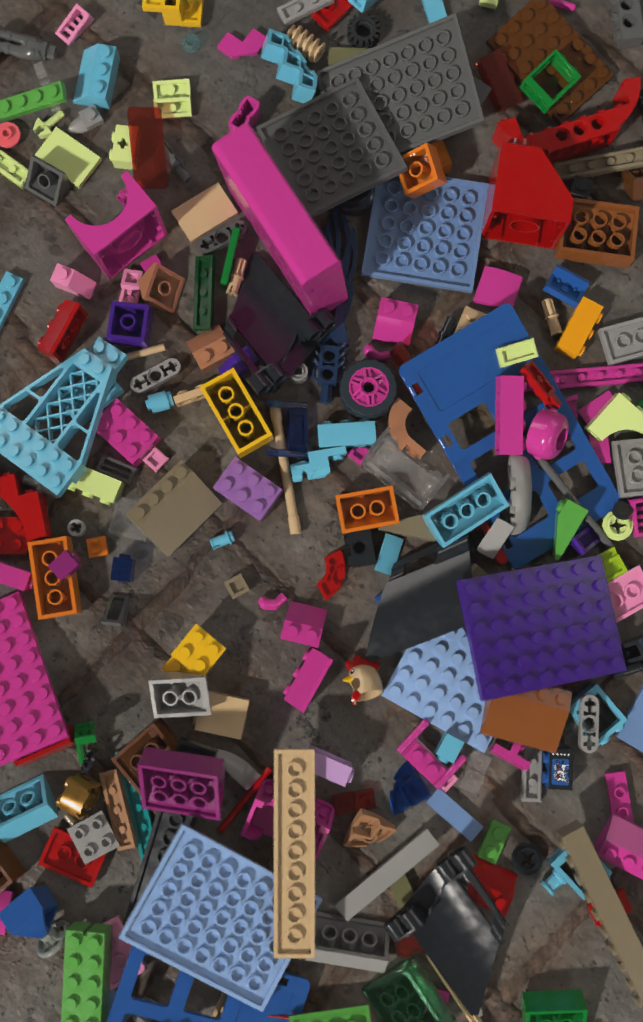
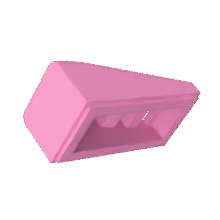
[55,3,94,46]

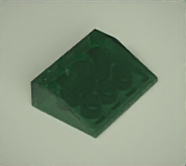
[361,955,458,1022]

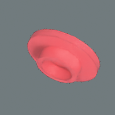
[0,122,21,148]

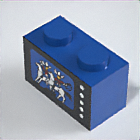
[542,747,573,790]

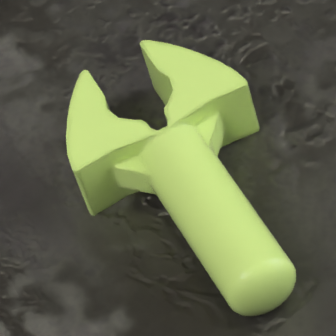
[33,110,65,139]

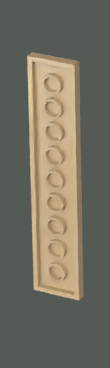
[274,748,315,958]

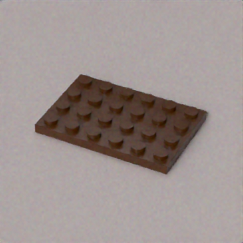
[485,0,615,125]

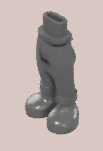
[0,24,57,61]

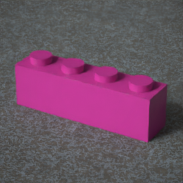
[495,376,527,455]

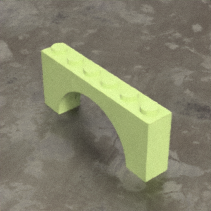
[584,393,643,441]

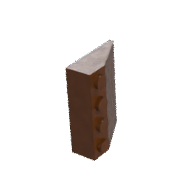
[111,718,179,815]

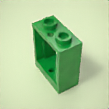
[519,49,582,114]

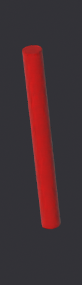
[218,765,273,833]

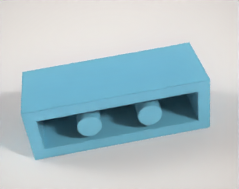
[318,418,377,450]

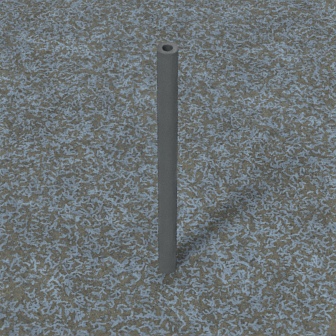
[537,459,614,549]

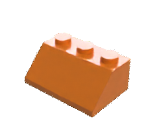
[335,485,400,534]

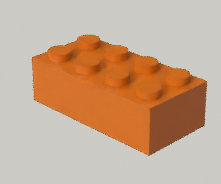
[27,536,82,620]

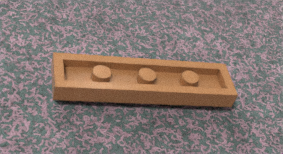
[99,768,139,851]

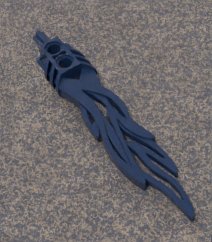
[310,206,357,405]

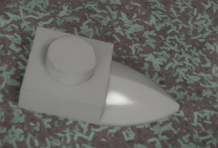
[67,104,104,134]

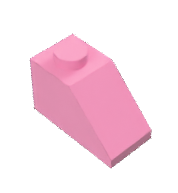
[50,263,97,300]

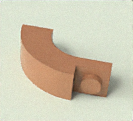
[387,397,426,459]

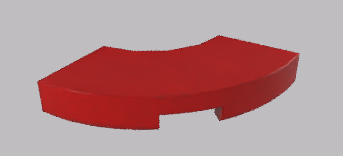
[317,549,346,601]

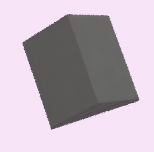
[25,154,72,206]

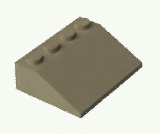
[125,460,222,558]

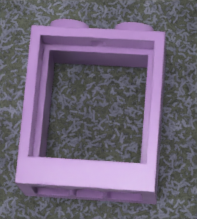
[307,744,355,787]

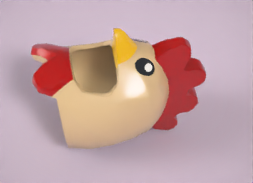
[343,655,382,705]

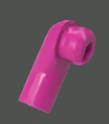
[364,344,390,362]
[258,592,288,611]

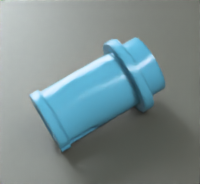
[209,530,235,550]

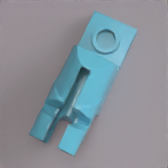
[290,446,347,483]

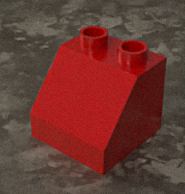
[481,138,574,249]

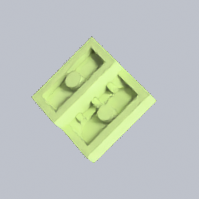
[152,79,192,119]

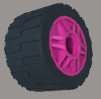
[339,359,398,421]

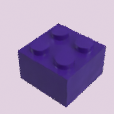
[106,301,154,348]

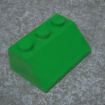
[521,989,588,1022]

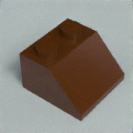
[0,841,27,895]

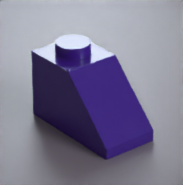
[218,345,259,378]

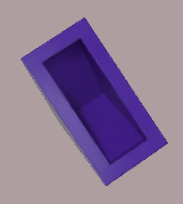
[568,526,601,556]

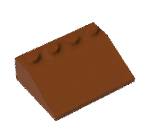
[554,198,640,269]
[480,687,572,753]

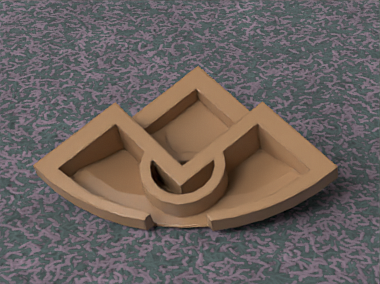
[343,808,397,847]

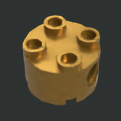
[56,773,102,820]

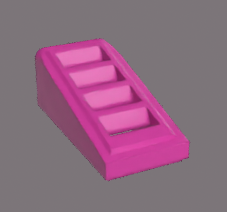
[626,496,643,538]

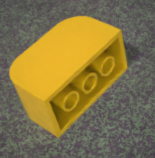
[200,367,274,459]

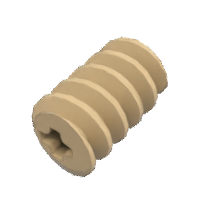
[287,24,326,63]

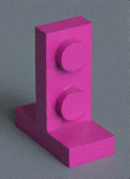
[489,742,531,771]

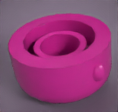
[526,408,569,460]

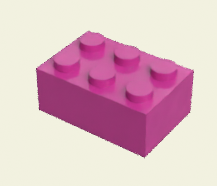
[96,398,162,467]

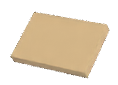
[171,182,238,244]

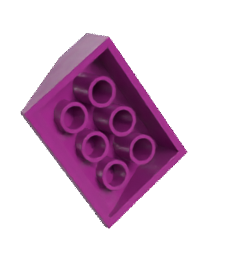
[137,747,225,821]

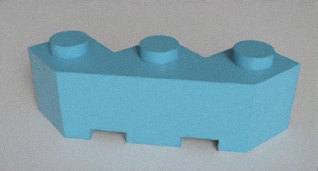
[261,28,318,103]

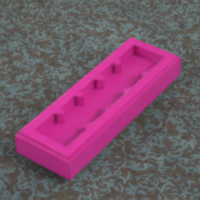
[604,770,634,823]

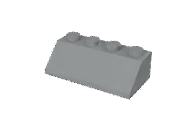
[305,911,390,973]

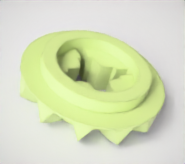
[601,511,633,541]

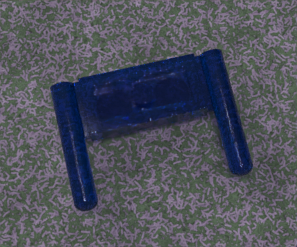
[266,400,308,458]

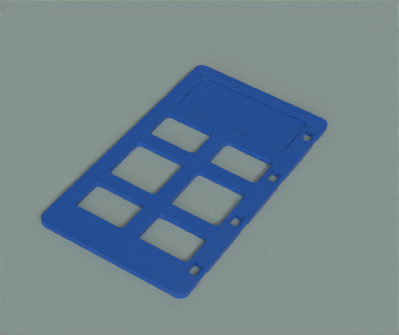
[399,304,621,568]

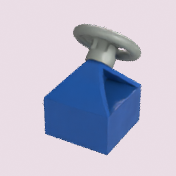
[0,886,70,958]

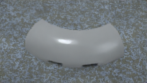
[506,455,532,535]

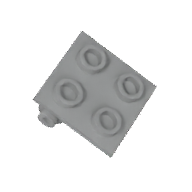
[67,810,120,864]

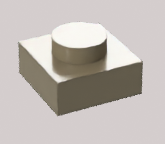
[224,573,250,600]

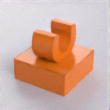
[86,536,110,558]

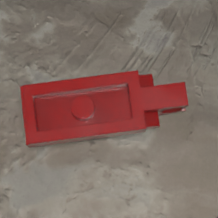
[519,360,562,409]

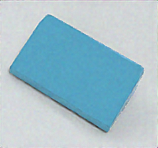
[374,533,404,575]

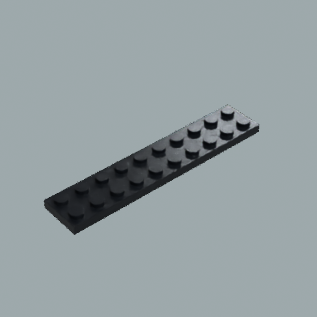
[123,737,218,925]

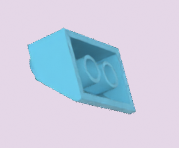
[73,43,120,110]
[0,774,58,843]

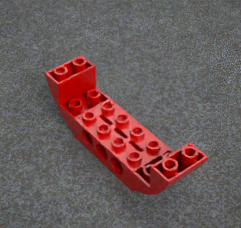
[492,76,641,164]

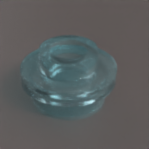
[182,34,200,53]

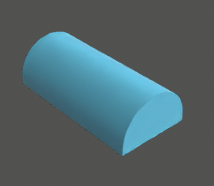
[422,472,509,548]

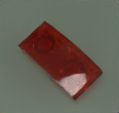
[332,788,376,816]

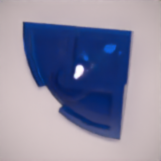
[390,761,432,815]

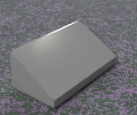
[476,516,514,559]

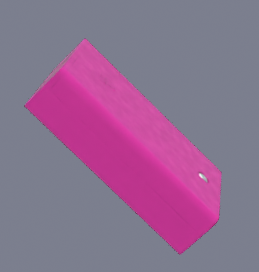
[212,122,348,316]

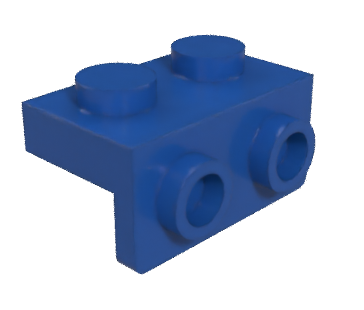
[543,264,590,308]

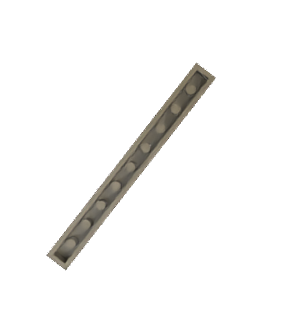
[556,820,643,1009]

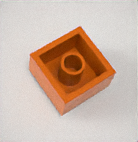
[399,143,447,199]

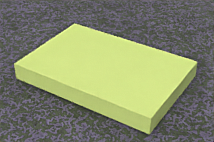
[35,127,102,189]

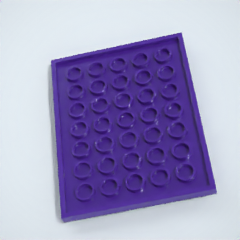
[456,555,627,701]

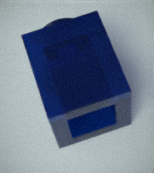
[110,554,136,583]

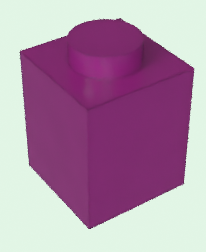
[48,550,83,581]

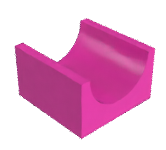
[65,171,168,280]

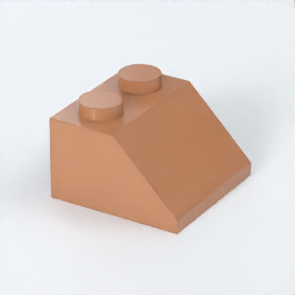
[186,324,235,375]

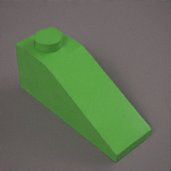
[553,497,589,561]

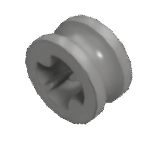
[67,519,87,537]

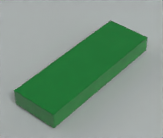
[220,227,240,286]

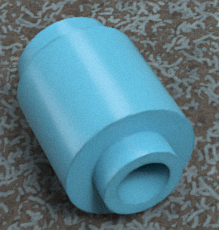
[145,391,174,414]

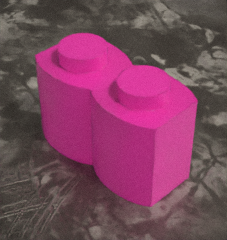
[228,95,261,132]

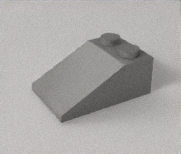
[148,671,212,718]

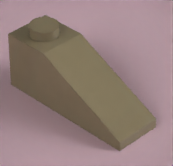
[377,512,436,542]

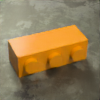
[553,296,604,360]

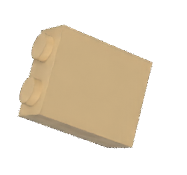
[193,690,250,740]

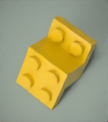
[142,0,204,28]
[162,623,227,676]

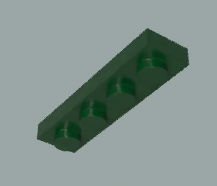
[193,255,216,331]

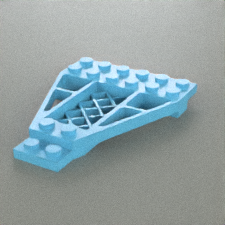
[0,337,129,498]

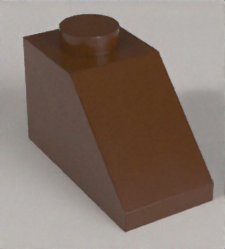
[620,167,643,202]

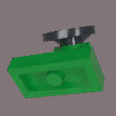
[74,721,98,775]

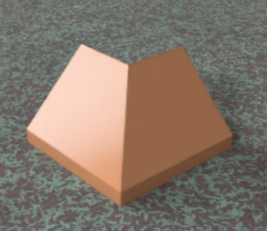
[138,262,185,313]

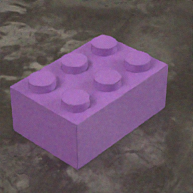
[213,456,283,523]

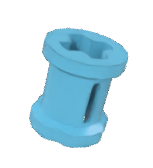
[540,869,567,896]

